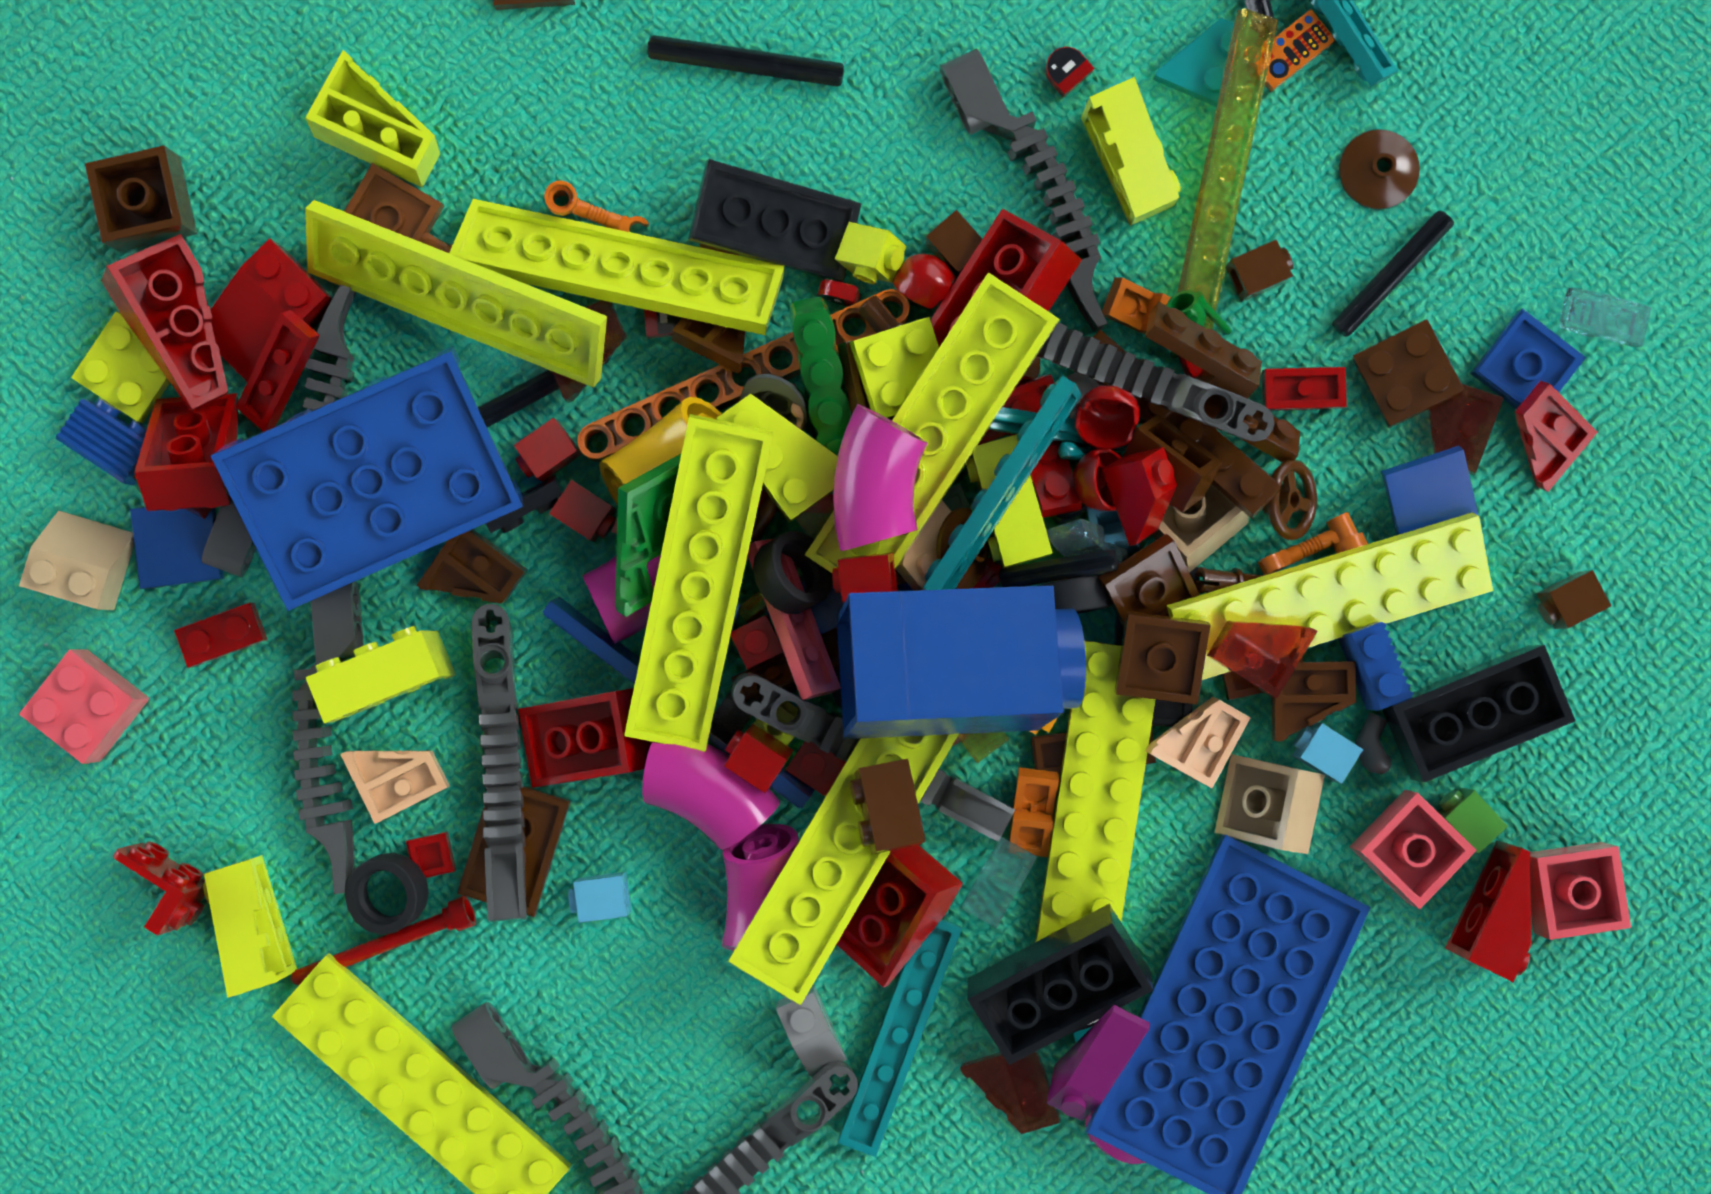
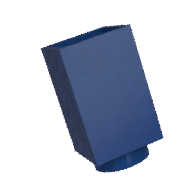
[836,585,1086,739]

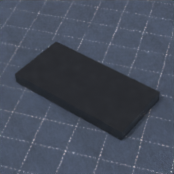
[688,159,862,282]

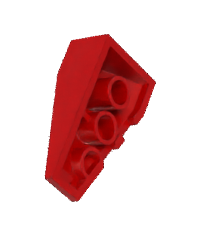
[101,234,228,411]

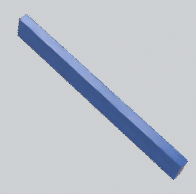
[543,597,814,809]

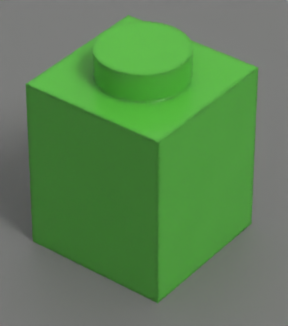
[1437,788,1508,854]

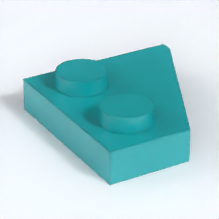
[1153,18,1257,110]

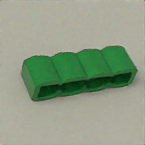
[789,296,850,456]

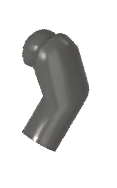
[1355,712,1392,774]

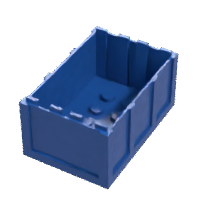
[211,346,523,611]

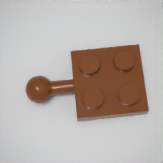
[344,163,453,253]

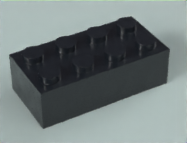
[1382,645,1576,783]
[967,903,1154,1065]

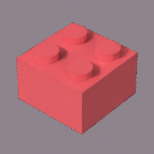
[19,649,150,764]
[1349,790,1477,909]
[1530,842,1631,940]

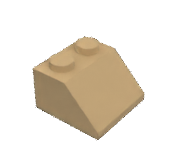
[1152,484,1248,573]
[19,511,134,610]
[1214,754,1325,854]

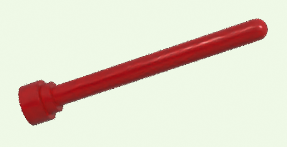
[291,896,476,985]

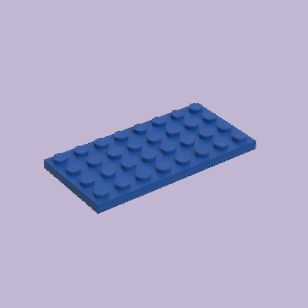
[1085,834,1371,1194]

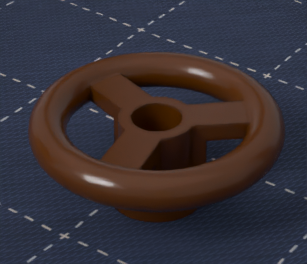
[1263,460,1317,540]

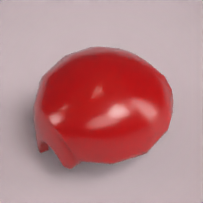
[893,254,957,309]
[1075,385,1140,449]
[1073,448,1121,511]

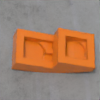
[1102,277,1171,335]
[1008,767,1059,857]

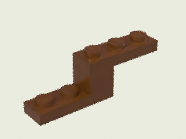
[1145,301,1300,463]

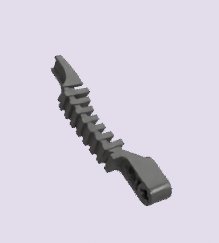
[939,49,1108,332]
[202,285,356,577]
[1037,323,1274,442]
[292,581,364,894]
[472,604,527,923]
[731,672,1015,842]
[452,1002,643,1194]
[680,1061,858,1194]

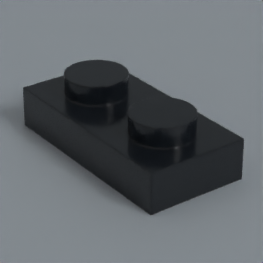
[485,475,563,533]

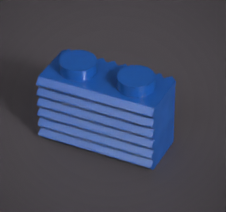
[56,398,147,486]
[1338,622,1414,711]

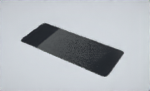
[710,690,752,745]

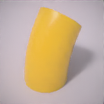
[599,397,722,506]

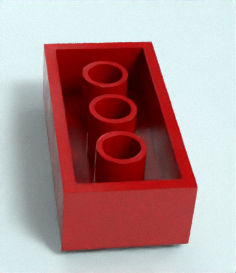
[930,209,1082,347]

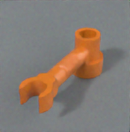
[544,181,649,232]
[1258,512,1368,576]

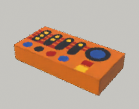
[1247,9,1335,92]

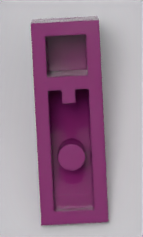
[1047,1005,1150,1121]

